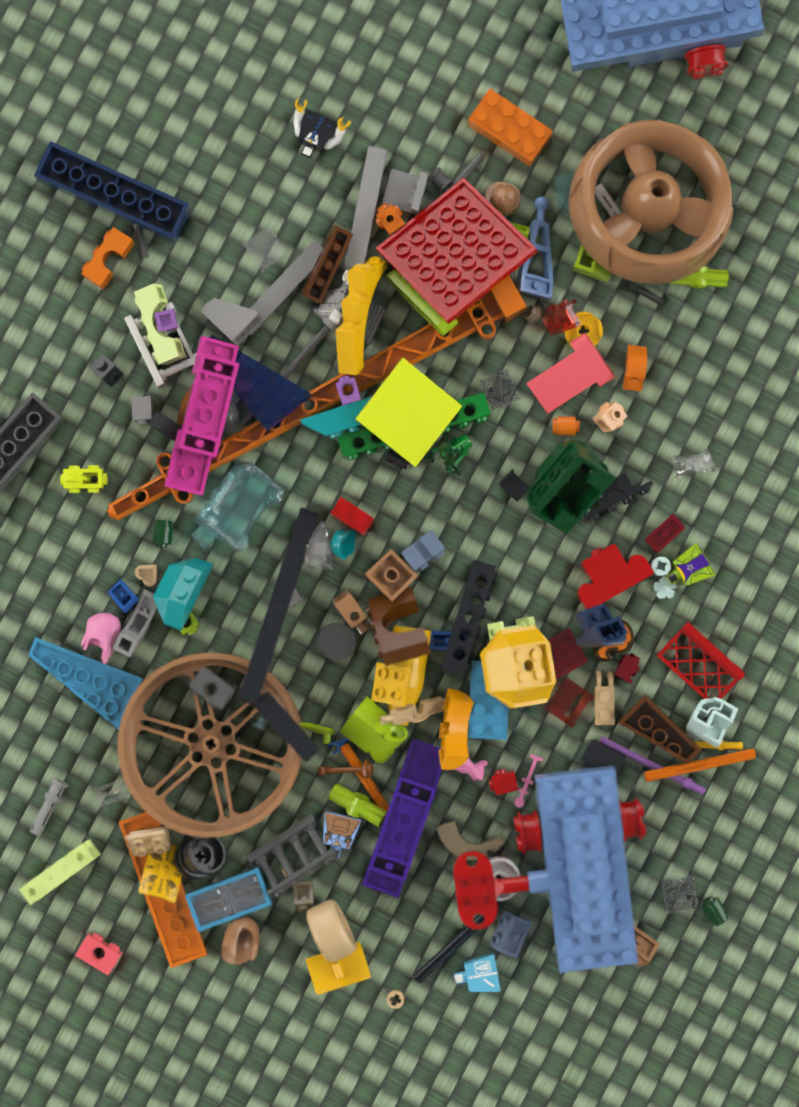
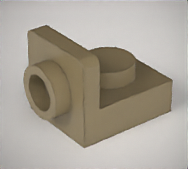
[293,881,315,913]

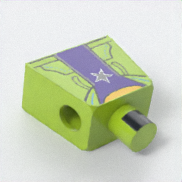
[666,543,716,586]

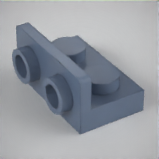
[490,910,532,958]

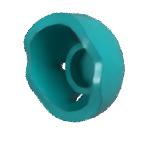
[331,528,356,559]

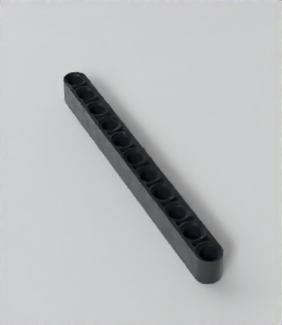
[238,507,319,706]

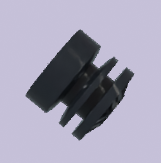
[174,836,225,880]

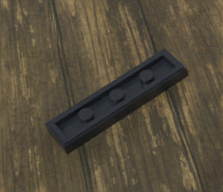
[255,691,320,763]

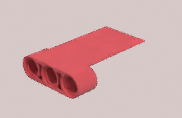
[526,333,615,414]

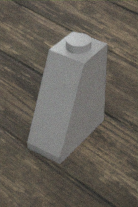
[201,298,263,346]

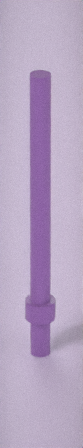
[599,736,706,795]

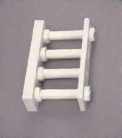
[124,301,197,389]

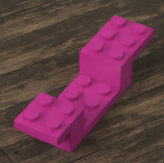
[164,336,239,496]

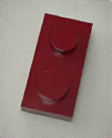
[644,514,686,554]

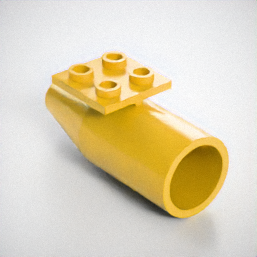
[371,625,431,726]

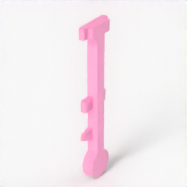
[514,754,543,808]

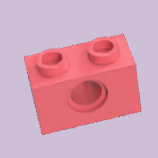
[75,932,123,975]

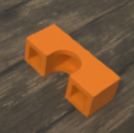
[82,227,135,290]

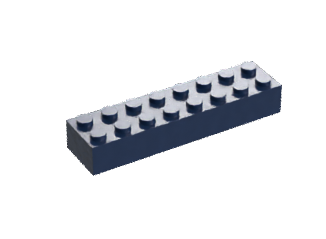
[34,141,191,243]

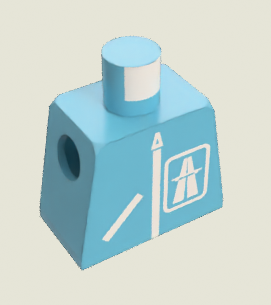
[454,952,501,992]

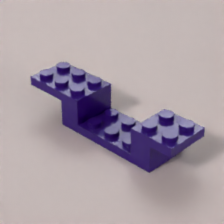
[362,738,442,898]

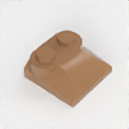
[365,549,418,602]

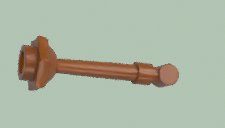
[318,760,374,779]

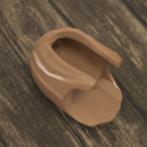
[221,915,260,964]

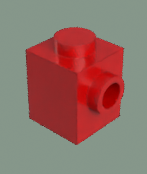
[488,769,518,795]

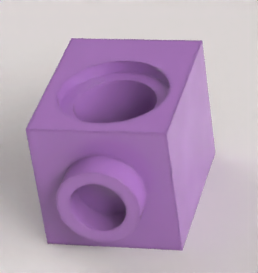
[336,376,361,406]

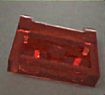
[544,677,594,728]

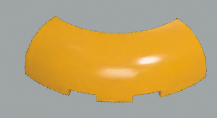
[439,688,473,770]

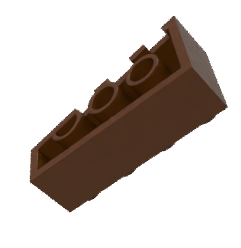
[618,694,701,764]

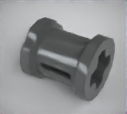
[428,167,453,193]

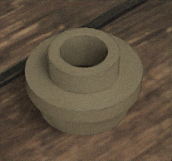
[524,305,542,324]

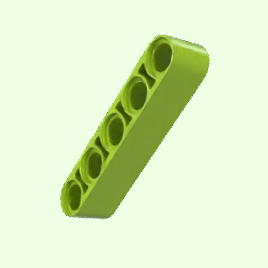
[386,269,458,336]

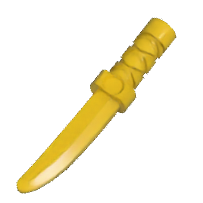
[694,740,743,751]

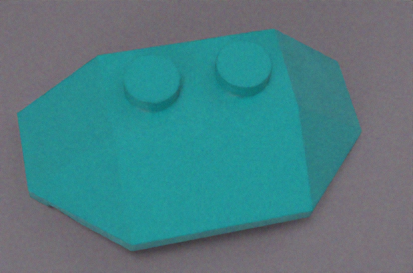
[301,397,371,439]
[153,558,213,631]

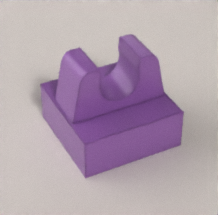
[154,309,179,332]

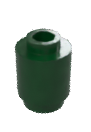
[152,520,173,548]
[702,896,729,926]

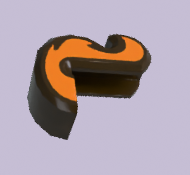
[593,619,634,661]

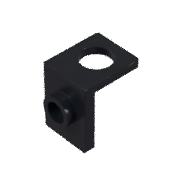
[498,469,530,502]

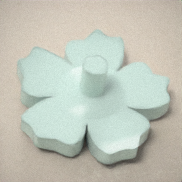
[653,576,677,599]

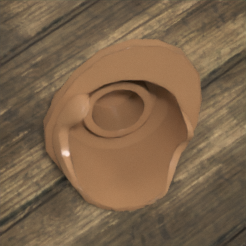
[485,182,521,216]

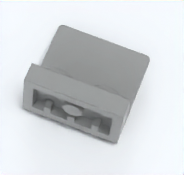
[382,169,428,215]

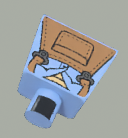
[323,811,361,858]

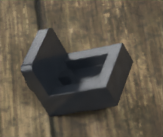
[90,354,124,387]

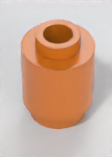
[553,416,580,436]

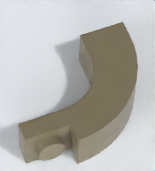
[436,820,504,861]

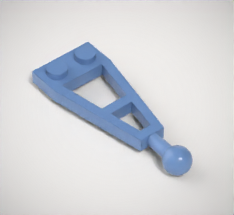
[516,196,553,300]

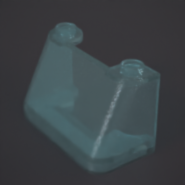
[195,462,284,552]

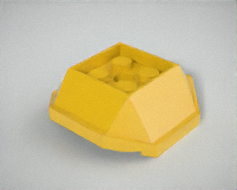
[480,625,556,708]

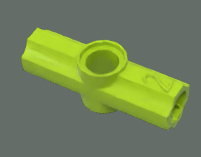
[669,267,729,288]
[328,783,387,827]

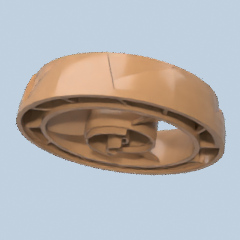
[569,120,734,284]

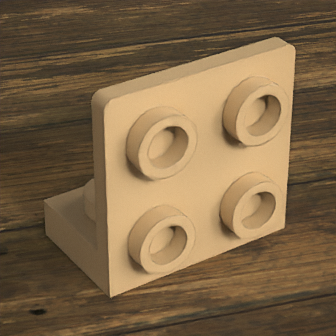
[126,827,171,857]

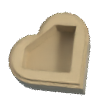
[135,564,158,587]

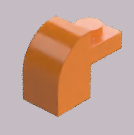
[623,345,647,391]

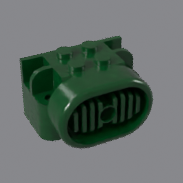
[527,440,616,534]

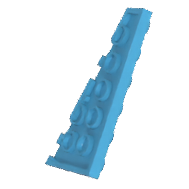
[28,637,144,730]

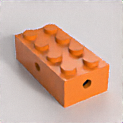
[468,88,553,167]

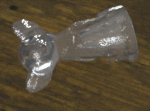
[673,449,715,478]

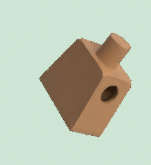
[332,590,370,634]

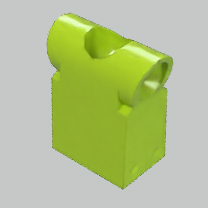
[339,697,408,763]

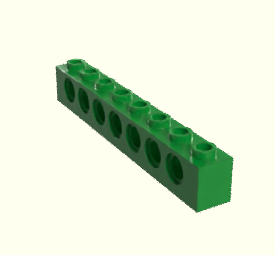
[337,393,491,461]

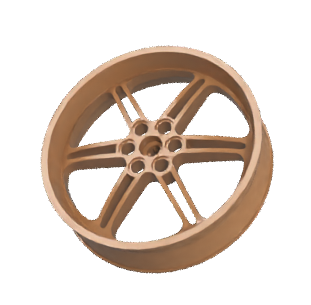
[118,653,302,837]

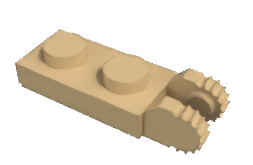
[594,671,615,725]

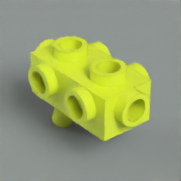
[60,465,108,493]

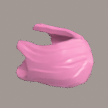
[81,613,121,665]

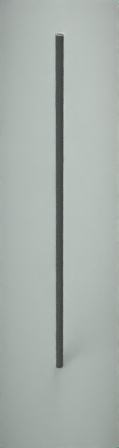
[240,153,484,426]

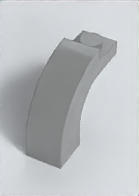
[113,590,158,657]

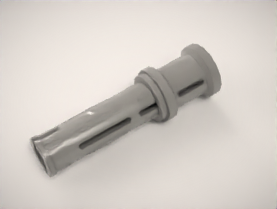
[30,778,68,836]

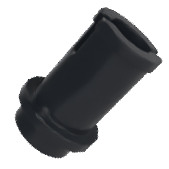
[385,450,409,470]

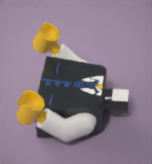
[293,98,351,158]

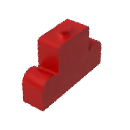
[577,544,654,610]

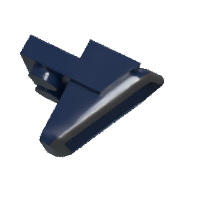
[574,603,628,647]

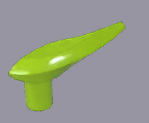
[299,723,335,744]

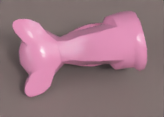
[447,758,488,781]

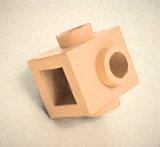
[592,402,627,433]

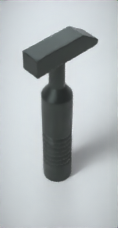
[621,279,665,306]

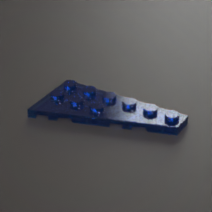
[197,335,312,432]

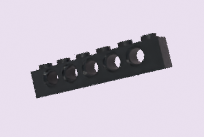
[440,560,498,678]

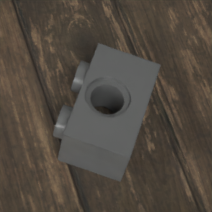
[189,667,236,710]

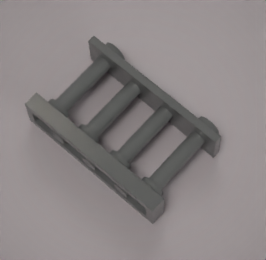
[246,814,338,899]

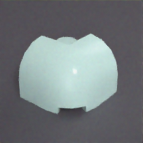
[686,697,738,748]

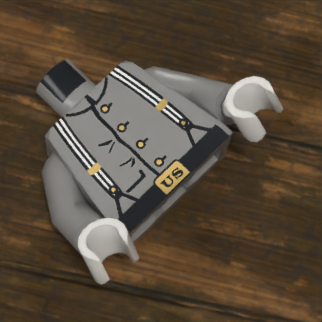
[313,270,349,330]

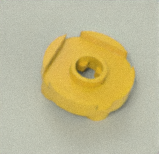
[564,312,603,348]

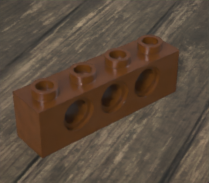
[301,225,353,304]

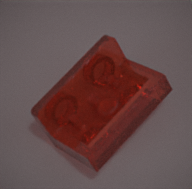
[541,299,581,336]

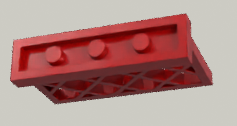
[656,621,745,699]

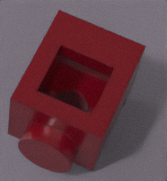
[613,653,640,684]

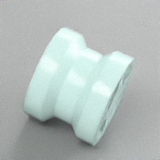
[650,557,671,576]

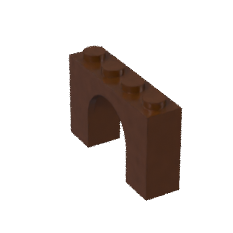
[366,587,431,666]

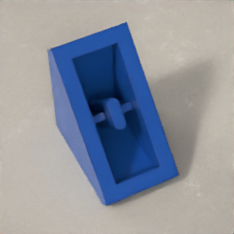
[108,579,140,613]

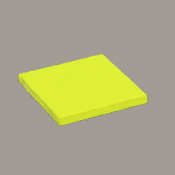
[355,358,462,467]

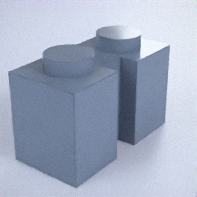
[401,530,445,572]

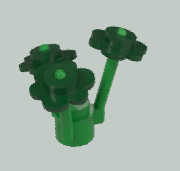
[424,435,472,476]

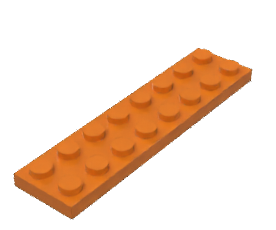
[118,812,208,968]

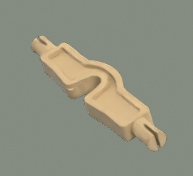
[380,696,445,725]

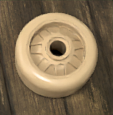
[306,900,356,962]

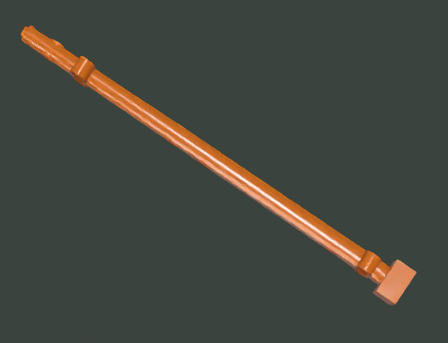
[107,276,526,521]

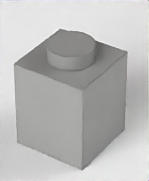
[131,396,154,425]

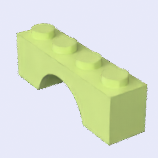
[134,284,186,365]

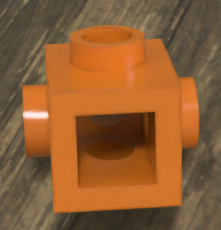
[375,203,405,235]

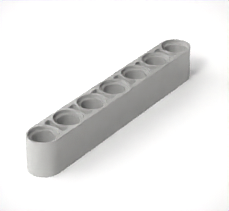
[344,146,388,273]

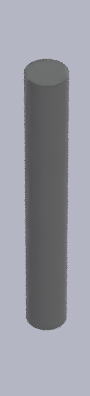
[133,224,149,259]

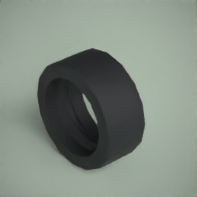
[149,411,182,442]

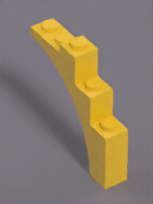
[336,257,388,375]

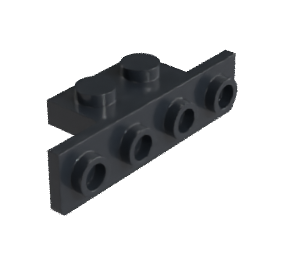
[583,473,653,523]

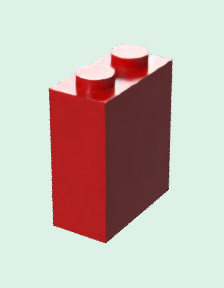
[331,497,374,537]

